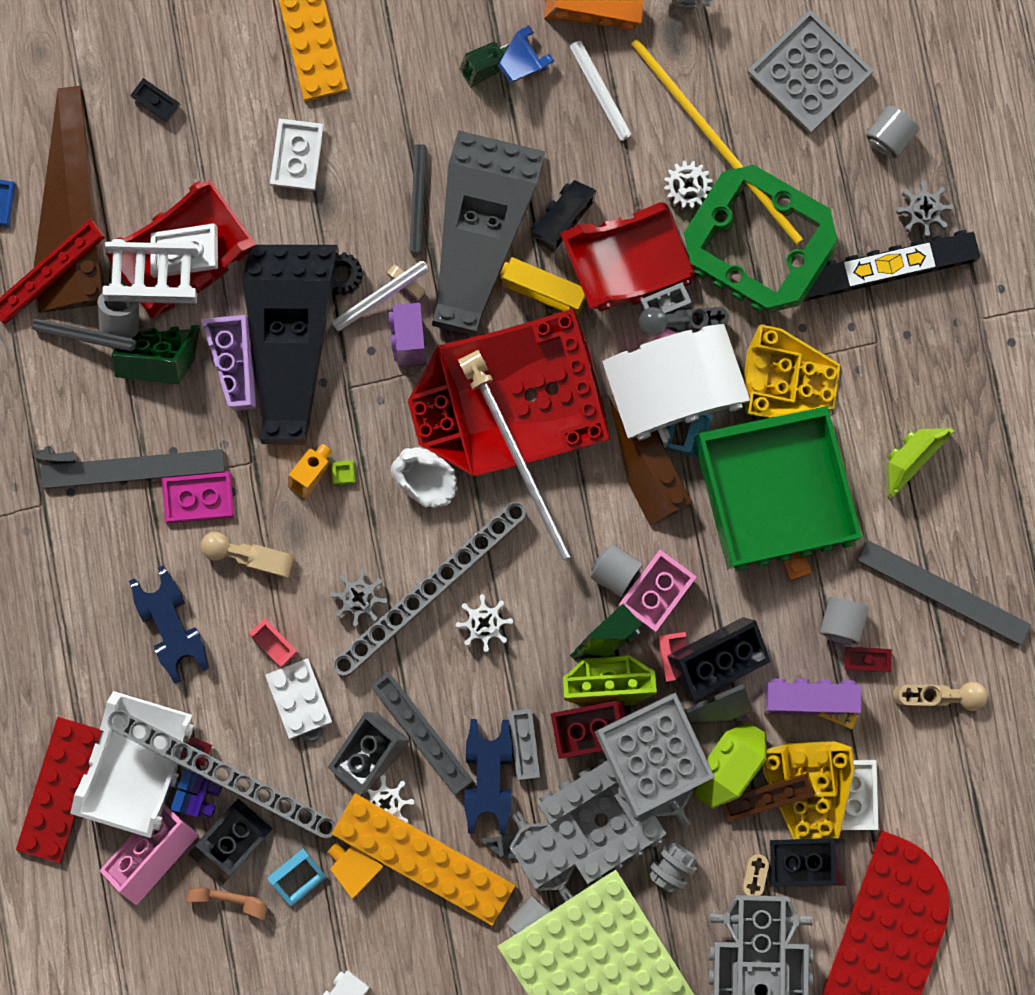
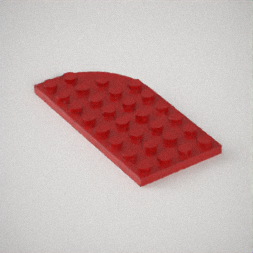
[821,830,949,995]

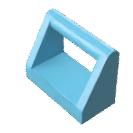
[665,413,713,458]
[267,849,327,907]

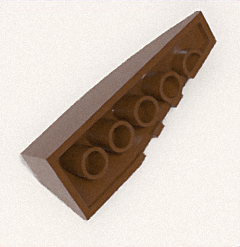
[608,393,692,526]

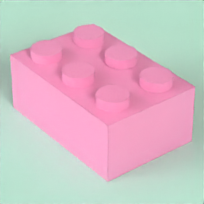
[618,550,697,634]

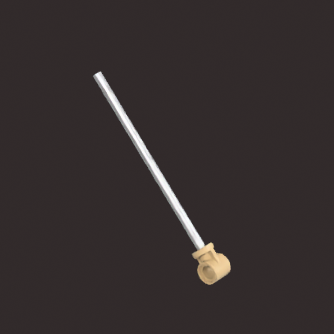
[458,350,571,561]

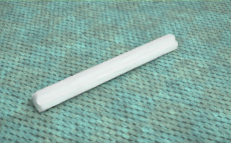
[570,41,631,141]
[332,261,429,331]

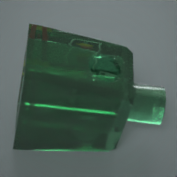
[460,42,509,88]

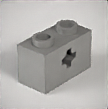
[640,282,692,314]

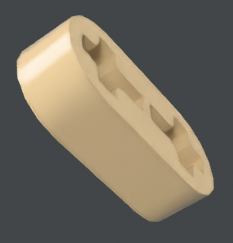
[386,264,426,300]
[742,854,769,896]

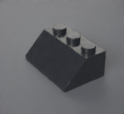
[532,180,596,253]

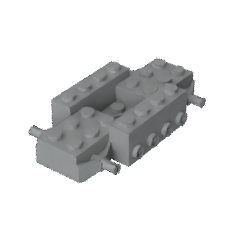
[509,757,693,902]
[708,895,813,995]

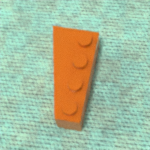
[544,0,644,30]

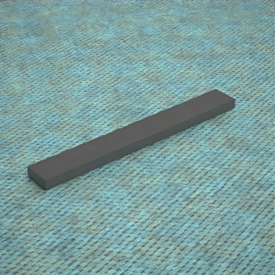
[41,449,225,489]
[857,540,1031,645]

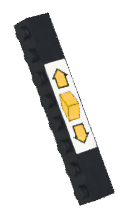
[803,230,980,302]

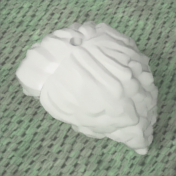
[391,447,458,508]

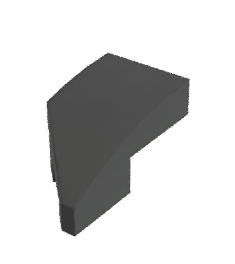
[34,446,78,464]
[482,834,517,859]

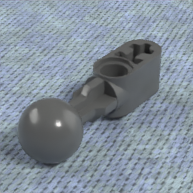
[638,307,729,336]

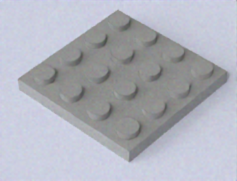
[747,9,874,134]
[595,693,714,817]

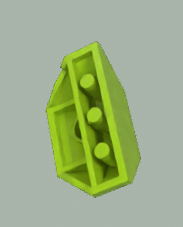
[886,428,955,500]
[563,656,657,707]
[695,722,767,809]

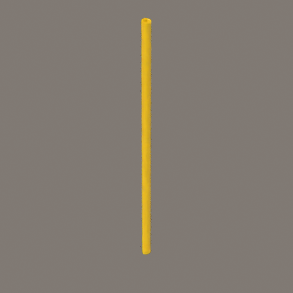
[631,39,804,245]

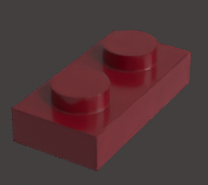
[844,647,892,673]

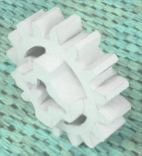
[664,161,712,210]

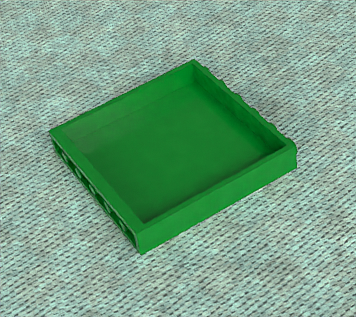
[694,406,862,572]

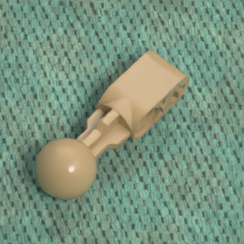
[200,532,294,578]
[893,682,988,711]

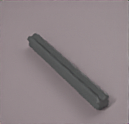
[410,144,427,254]
[32,319,136,352]

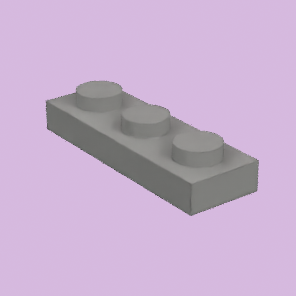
[509,709,540,780]

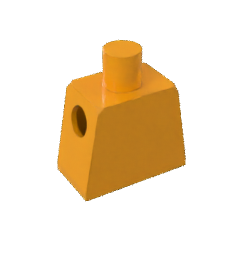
[287,444,332,499]
[327,842,384,899]

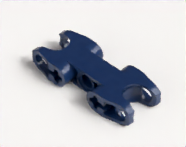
[129,565,210,684]
[464,719,512,834]

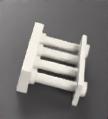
[103,239,199,304]

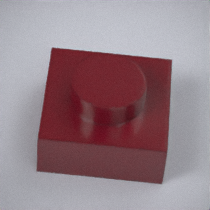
[182,736,213,766]

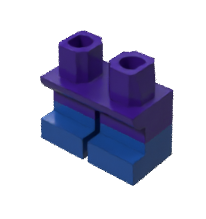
[170,768,222,818]

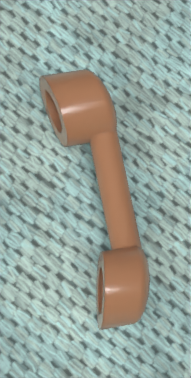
[185,887,267,920]

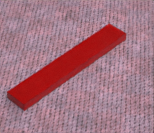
[0,219,106,324]

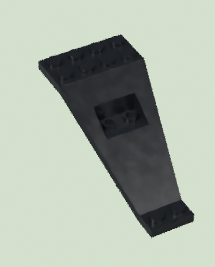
[242,244,339,445]

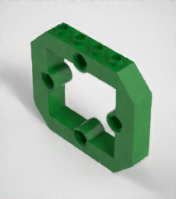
[684,164,839,313]

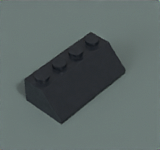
[667,617,771,701]

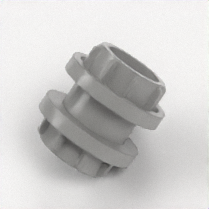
[650,843,697,893]

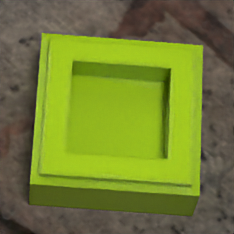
[331,460,356,485]

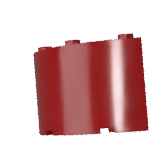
[106,180,257,319]
[560,202,697,312]

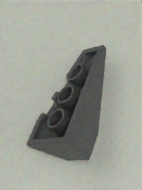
[683,684,752,724]

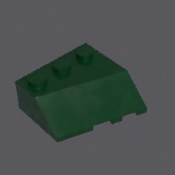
[111,325,200,385]
[570,603,642,659]

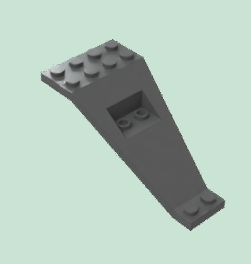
[432,130,545,336]

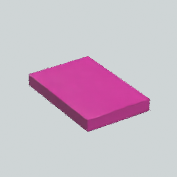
[162,472,234,524]

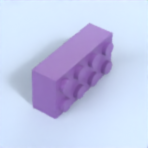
[389,303,426,367]
[764,679,861,716]

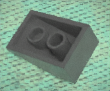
[328,712,410,796]

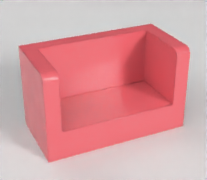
[249,618,298,668]
[657,632,687,683]

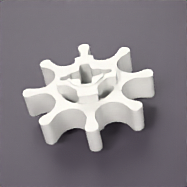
[456,594,513,653]
[367,775,414,823]

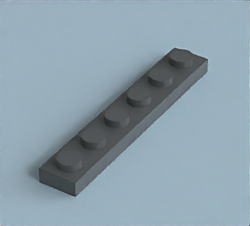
[371,671,473,795]

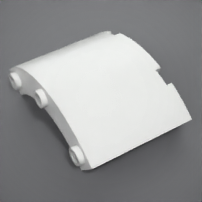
[602,324,750,440]
[70,691,194,838]

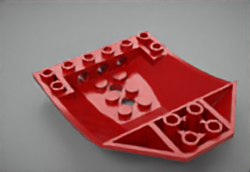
[407,308,610,476]

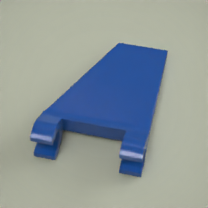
[498,25,554,83]

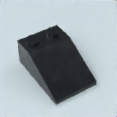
[188,798,273,885]
[770,838,846,887]

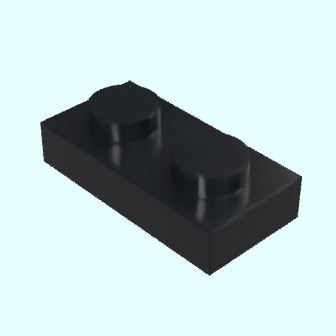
[130,78,180,123]

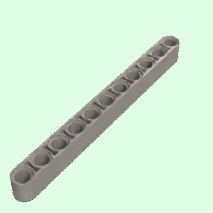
[334,502,526,677]
[107,710,336,838]

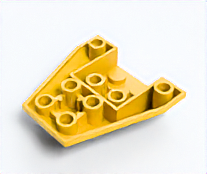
[743,324,840,418]
[762,741,855,839]

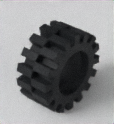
[332,252,363,296]

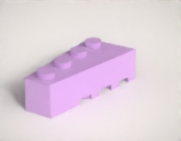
[201,315,256,411]

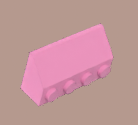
[99,804,199,906]

